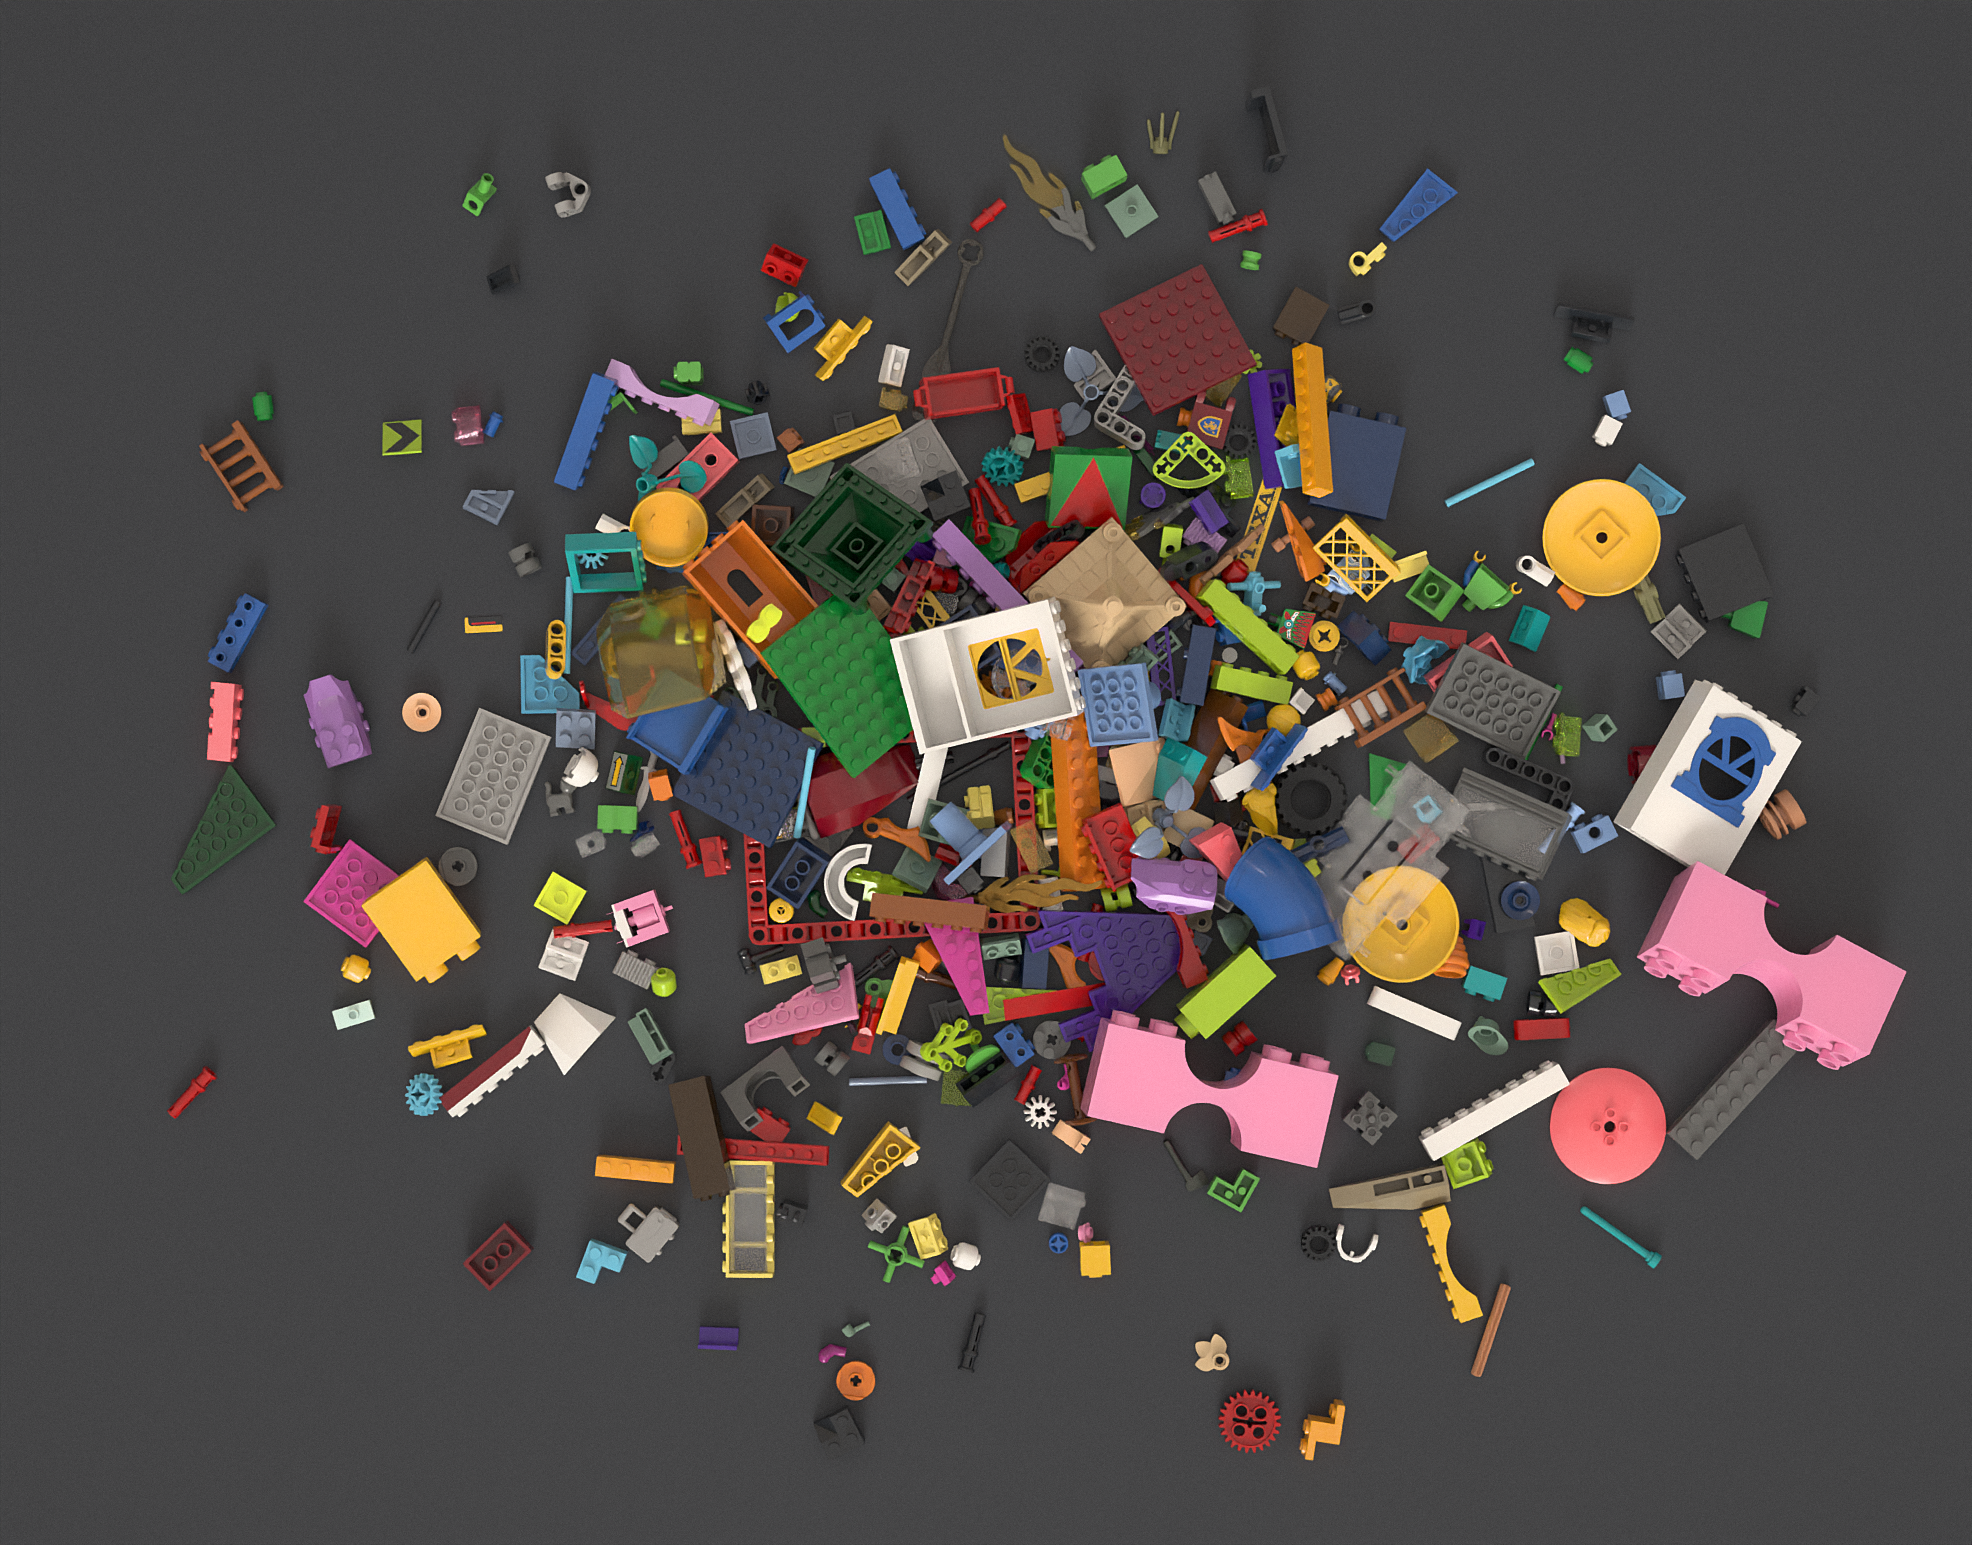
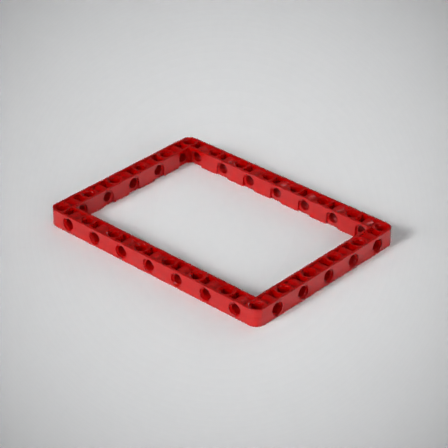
[744,729,1040,945]

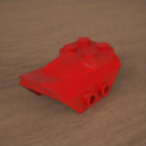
[1004,521,1080,596]

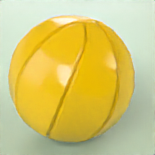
[1267,704,1301,737]

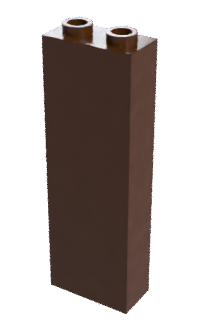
[1182,688,1248,810]

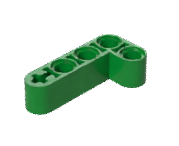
[1020,723,1054,789]

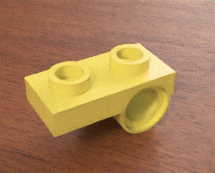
[1349,242,1387,276]
[759,955,802,985]

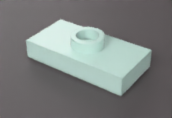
[332,1000,376,1030]

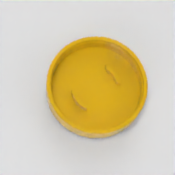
[630,487,709,567]

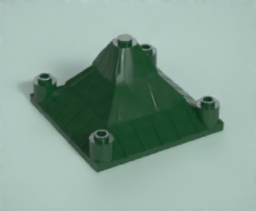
[770,462,933,615]

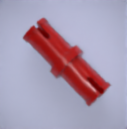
[970,198,1007,232]
[1014,1065,1042,1105]

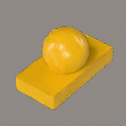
[806,1101,843,1135]

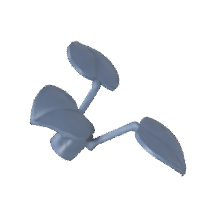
[1059,346,1144,436]
[1129,776,1206,859]

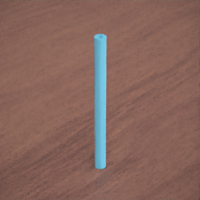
[1444,458,1535,507]
[563,577,573,674]
[793,746,816,838]

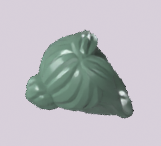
[1217,913,1254,954]

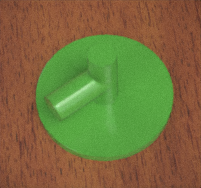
[965,1044,1000,1073]

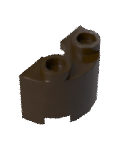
[1302,582,1346,620]

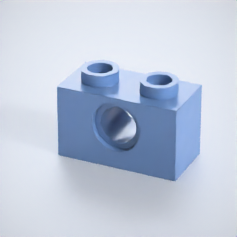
[1656,670,1685,700]
[1571,813,1618,853]

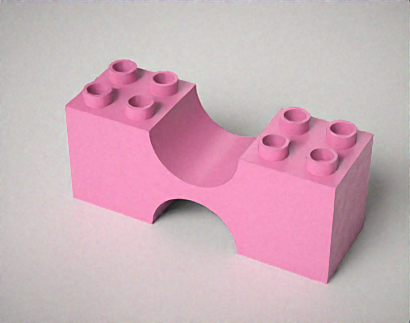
[1637,861,1906,1070]
[1080,1010,1338,1168]

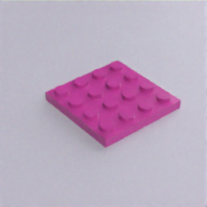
[303,839,400,948]

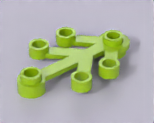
[920,1018,982,1072]

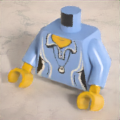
[1315,543,1372,596]

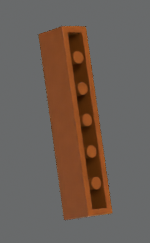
[869,893,990,933]

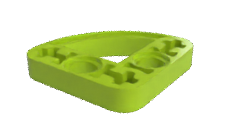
[1153,432,1225,489]

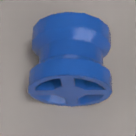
[1049,1232,1068,1253]

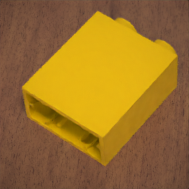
[361,857,481,983]

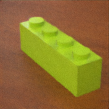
[1210,662,1293,705]

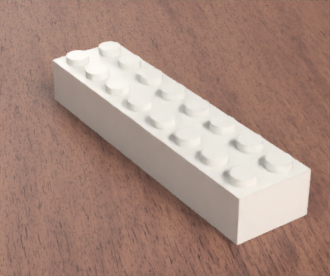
[1418,1060,1570,1161]

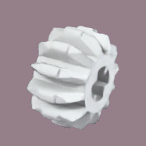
[1024,1095,1057,1129]

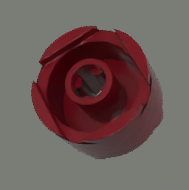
[1627,745,1657,785]

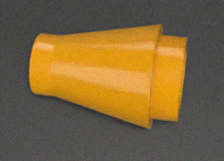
[1317,957,1344,986]

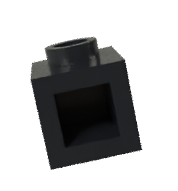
[1213,798,1244,828]

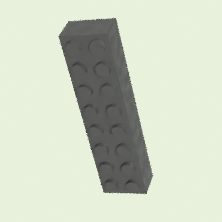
[1666,1018,1797,1160]

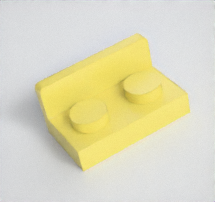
[908,1213,948,1260]

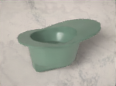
[1468,1016,1508,1055]

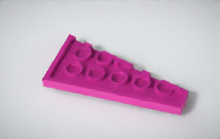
[924,897,990,1016]

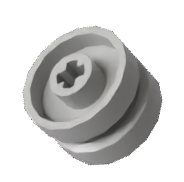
[899,1039,949,1081]

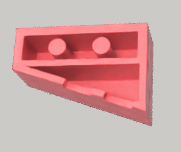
[1189,822,1242,882]

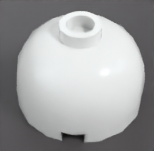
[562,747,599,787]

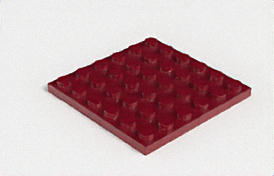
[1099,264,1257,416]

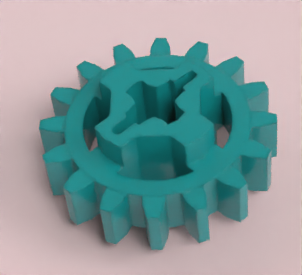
[982,446,1024,487]

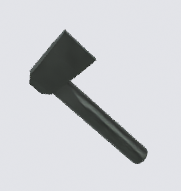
[1163,1139,1210,1191]

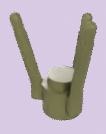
[1147,111,1180,154]

